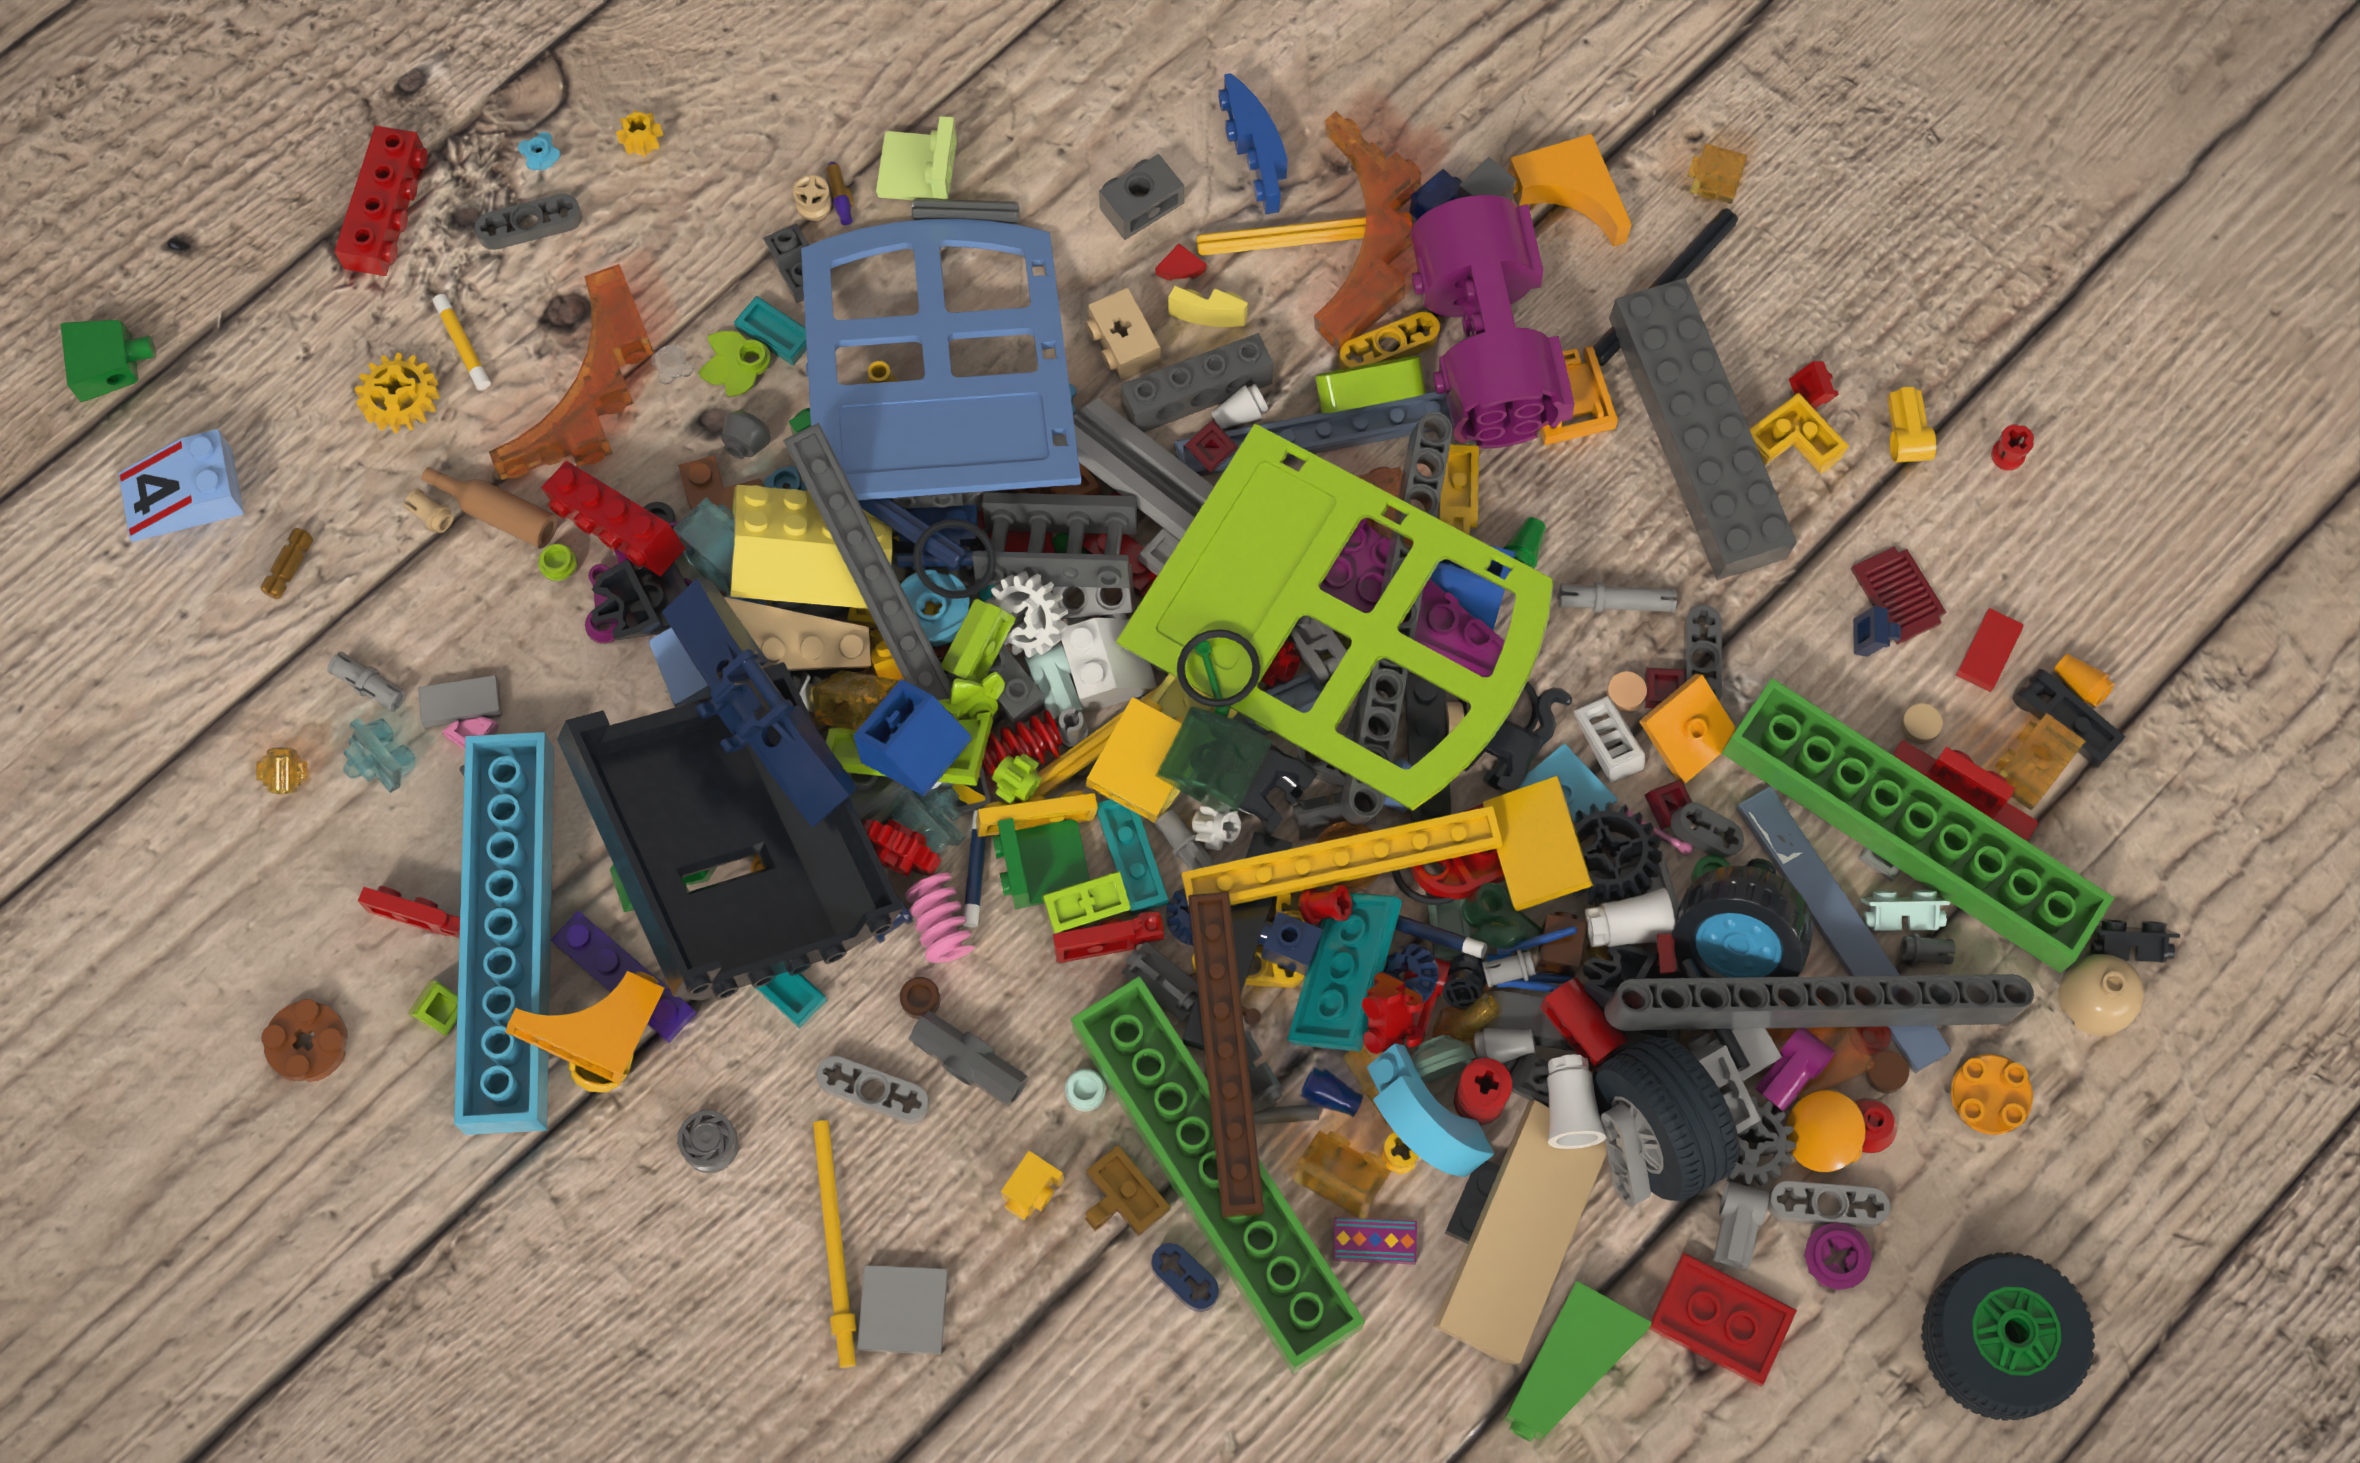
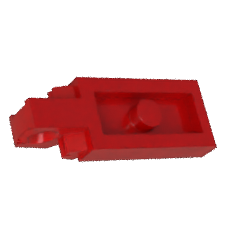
[1053,912,1164,963]

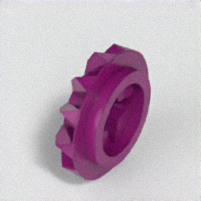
[1803,1223,1872,1291]

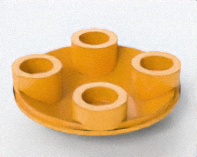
[1951,1054,2033,1135]
[1786,1090,1866,1172]

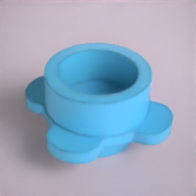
[518,132,560,171]

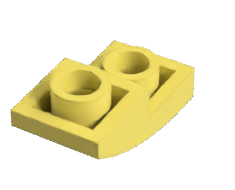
[1168,286,1248,327]

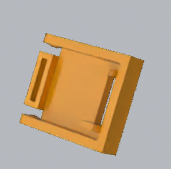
[1539,346,1618,446]

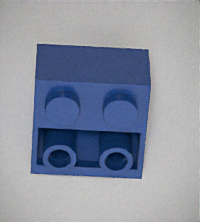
[1431,544,1515,630]
[853,679,972,797]

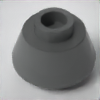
[721,410,771,459]

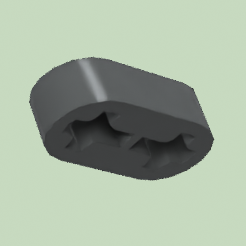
[1671,802,1744,858]

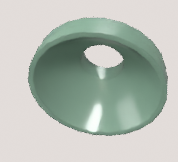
[1410,1035,1478,1084]

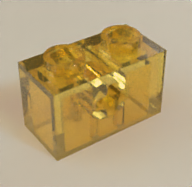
[812,670,900,730]
[1995,713,2086,810]

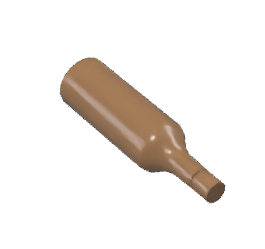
[422,467,558,549]

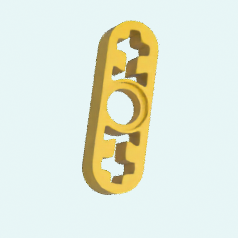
[1339,312,1440,369]

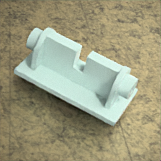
[1860,890,1950,931]

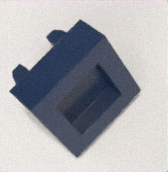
[1853,606,1901,657]

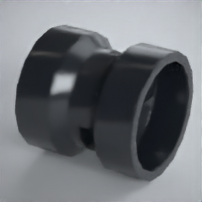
[1442,954,1487,1010]

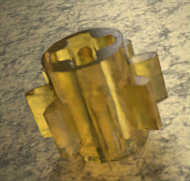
[256,747,307,794]

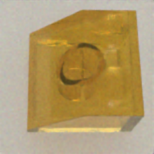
[1294,1130,1391,1219]

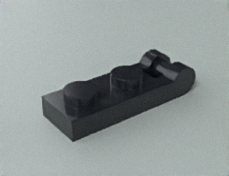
[2012,669,2126,768]

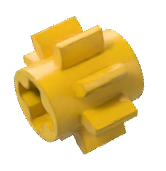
[616,110,663,157]

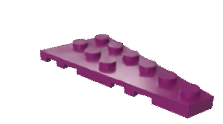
[1320,518,1505,678]

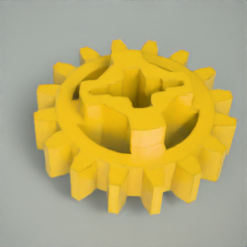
[355,353,440,433]

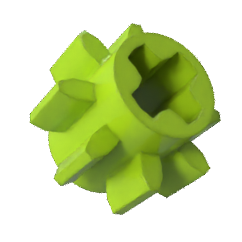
[992,753,1042,804]

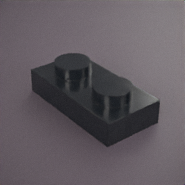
[1445,1161,1500,1244]

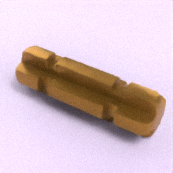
[260,528,313,599]

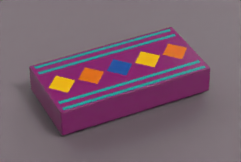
[1333,1217,1417,1265]

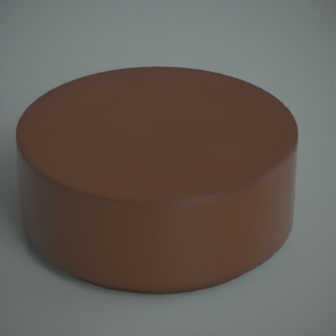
[900,977,941,1019]
[1865,1051,1909,1094]

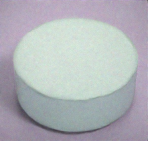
[1065,1069,1106,1112]

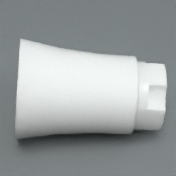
[1585,887,1675,947]
[1547,1054,1606,1149]

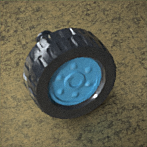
[1672,858,1813,978]

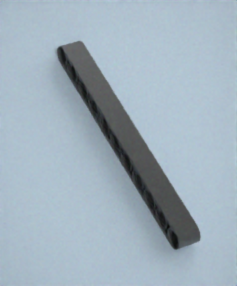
[1341,412,1452,825]
[1604,974,2034,1031]

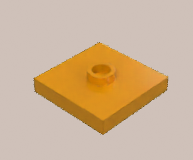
[1639,674,1736,784]

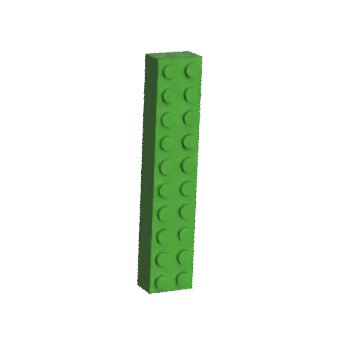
[1721,678,2115,974]
[1071,976,1365,1375]

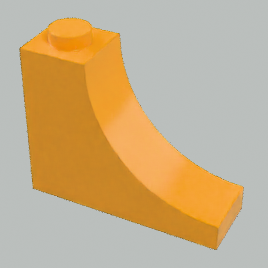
[1507,134,1632,247]
[505,971,664,1084]

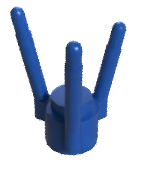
[1487,926,1578,992]

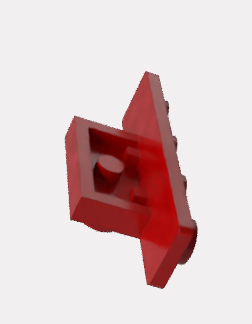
[1892,740,2038,842]

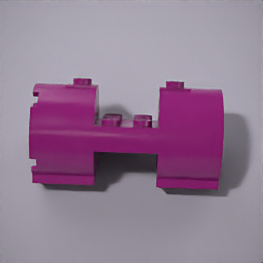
[1411,195,1574,449]

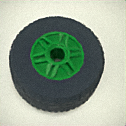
[1921,1252,2095,1421]

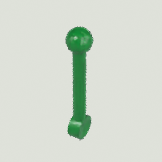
[1195,641,1229,717]

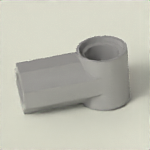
[1713,1181,1769,1270]

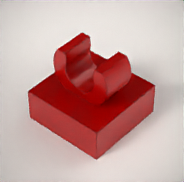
[1789,361,1839,409]

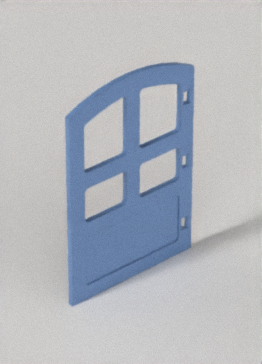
[801,219,1081,500]

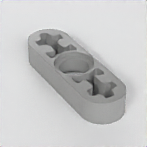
[816,1056,930,1124]
[1601,1103,1651,1207]
[1768,1181,1891,1228]

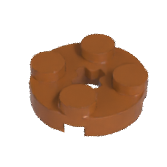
[261,999,348,1082]

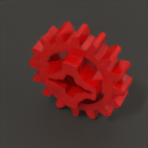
[863,819,942,877]

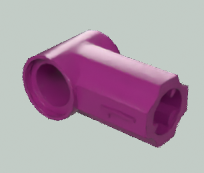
[1755,1028,1836,1112]

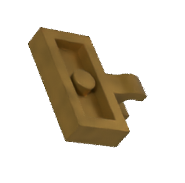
[1085,1145,1171,1236]

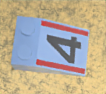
[118,429,244,542]

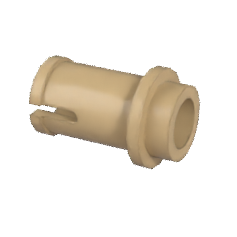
[404,489,454,533]

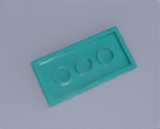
[1287,893,1403,1052]

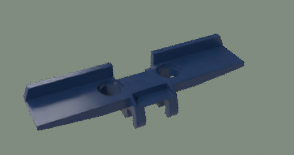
[662,578,857,827]

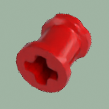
[1991,424,2034,471]
[1299,885,1352,924]

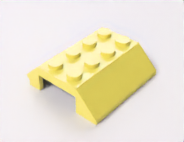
[730,485,892,609]

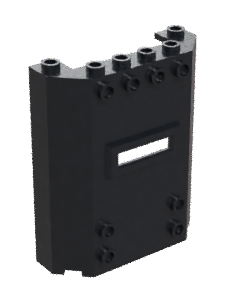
[557,662,903,1001]

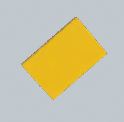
[1483,776,1593,911]

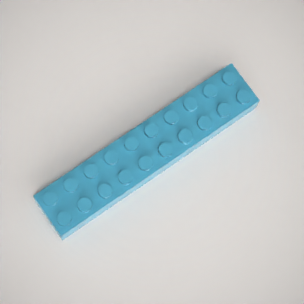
[454,732,554,1135]

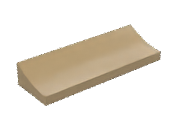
[1433,1100,1607,1364]

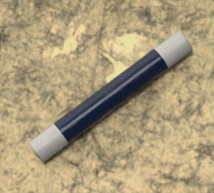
[963,810,987,927]
[1395,915,1487,958]

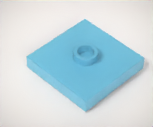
[1519,743,1618,822]

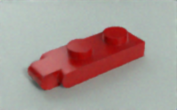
[358,886,460,938]

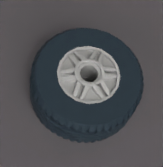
[1594,1037,1740,1202]

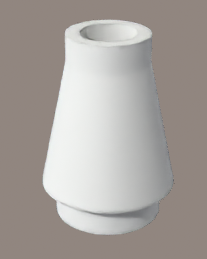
[1211,384,1269,430]

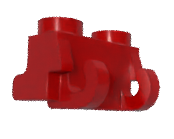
[1362,972,1424,1054]

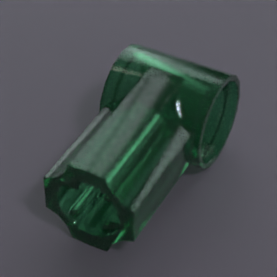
[1461,882,1543,955]

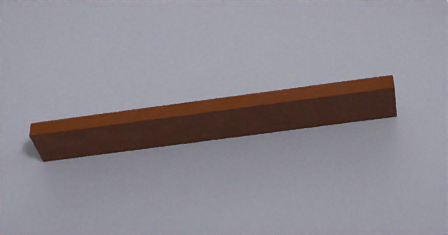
[1188,892,1264,1218]

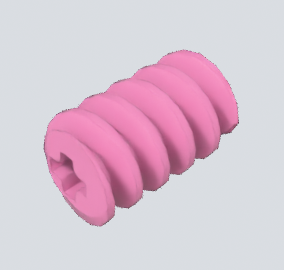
[905,872,975,963]

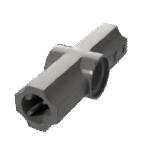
[909,1010,1028,1107]

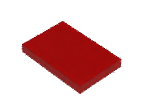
[1649,1252,1797,1387]

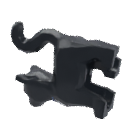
[1463,687,1572,793]
[1195,712,1318,836]

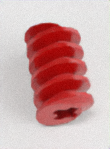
[983,710,1062,776]
[1453,1057,1512,1126]

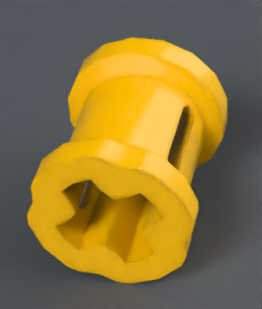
[1381,1132,1419,1175]

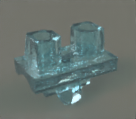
[343,718,415,793]
[892,786,966,854]

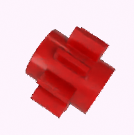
[1260,640,1300,687]

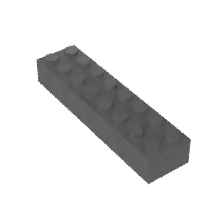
[1609,278,1797,581]

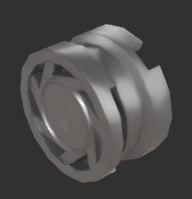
[677,1110,739,1173]

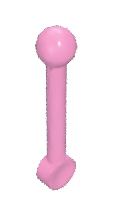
[1628,809,1694,856]

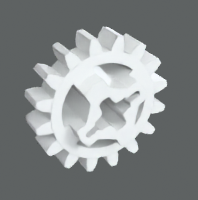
[986,571,1068,658]

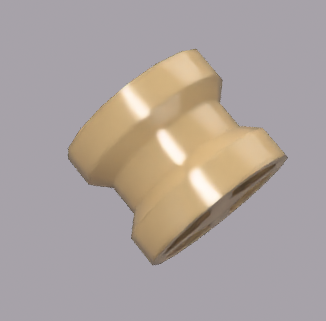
[793,175,832,221]

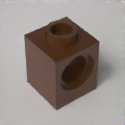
[1535,912,1587,978]

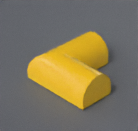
[1749,393,1849,474]

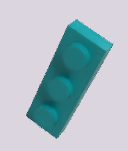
[1096,799,1169,916]

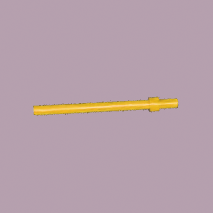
[813,1120,856,1368]

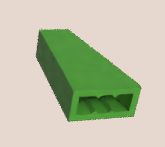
[1503,1281,1652,1442]

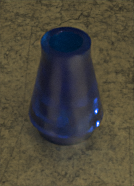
[1300,1067,1363,1117]

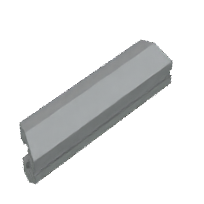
[1052,398,1214,541]

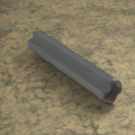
[912,198,1020,223]

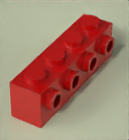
[334,125,427,276]
[541,460,686,577]

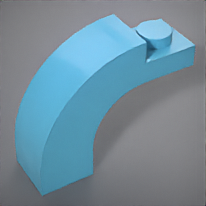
[1367,1043,1494,1177]

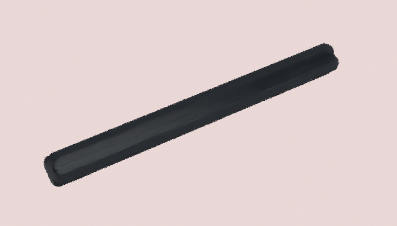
[1593,208,1738,366]

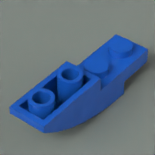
[1218,73,1288,215]

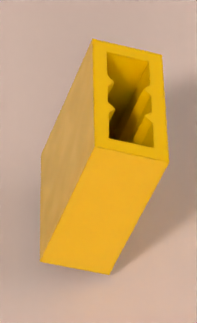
[1086,697,1202,823]

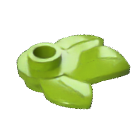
[698,331,771,397]
[938,672,1005,720]

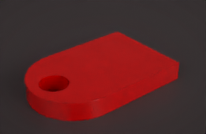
[1410,803,1505,900]

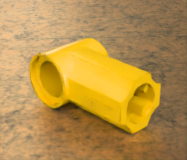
[1887,387,1936,463]

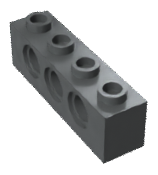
[1121,333,1274,432]

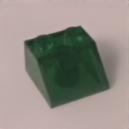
[1155,706,1272,815]

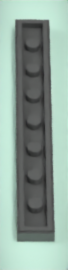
[783,423,952,700]

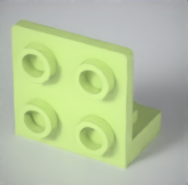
[876,116,957,200]

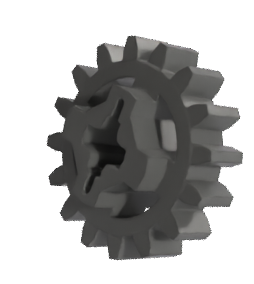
[1726,1096,1796,1187]

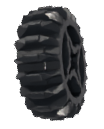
[1573,801,1662,906]

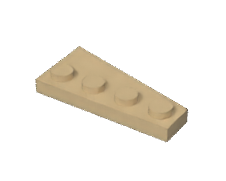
[723,597,871,671]

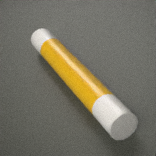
[433,294,491,390]

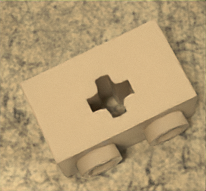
[1085,288,1161,381]

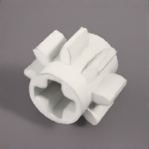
[1192,800,1241,851]

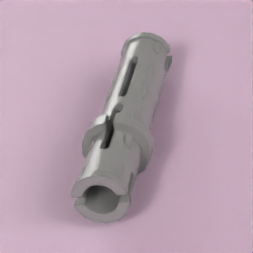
[1558,582,1677,613]

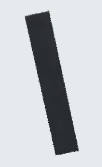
[1182,832,1292,1051]

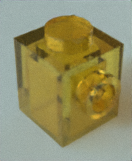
[1687,143,1747,204]

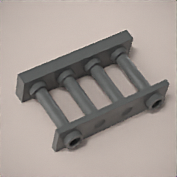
[972,492,1138,588]

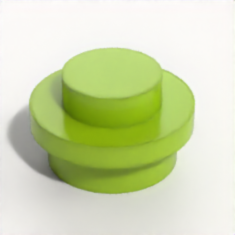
[538,544,577,581]

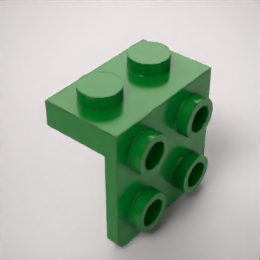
[992,818,1090,910]

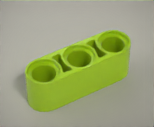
[1315,356,1426,413]

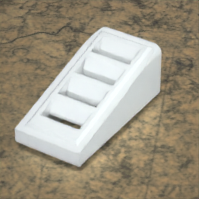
[1574,696,1645,783]

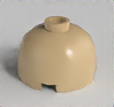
[2058,954,2145,1036]

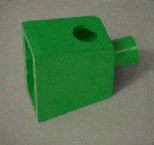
[60,320,156,402]

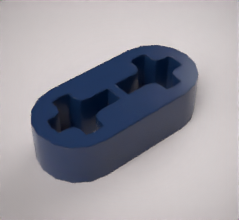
[1151,1243,1219,1312]

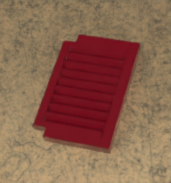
[1851,547,1947,645]

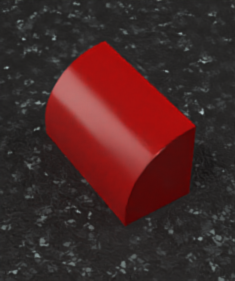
[1540,978,1629,1071]

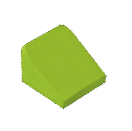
[408,980,458,1036]

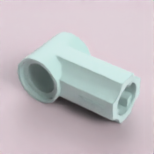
[1024,643,1083,724]

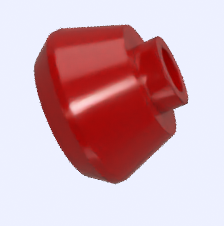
[1855,1098,1897,1153]

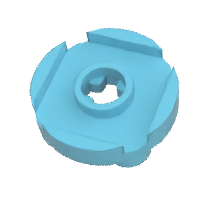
[901,570,971,647]

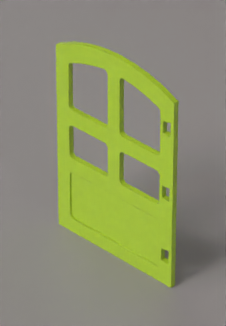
[1116,424,1554,811]

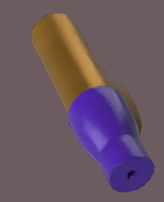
[826,161,854,225]

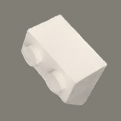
[1060,618,1157,713]

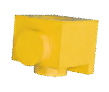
[1001,1151,1064,1221]

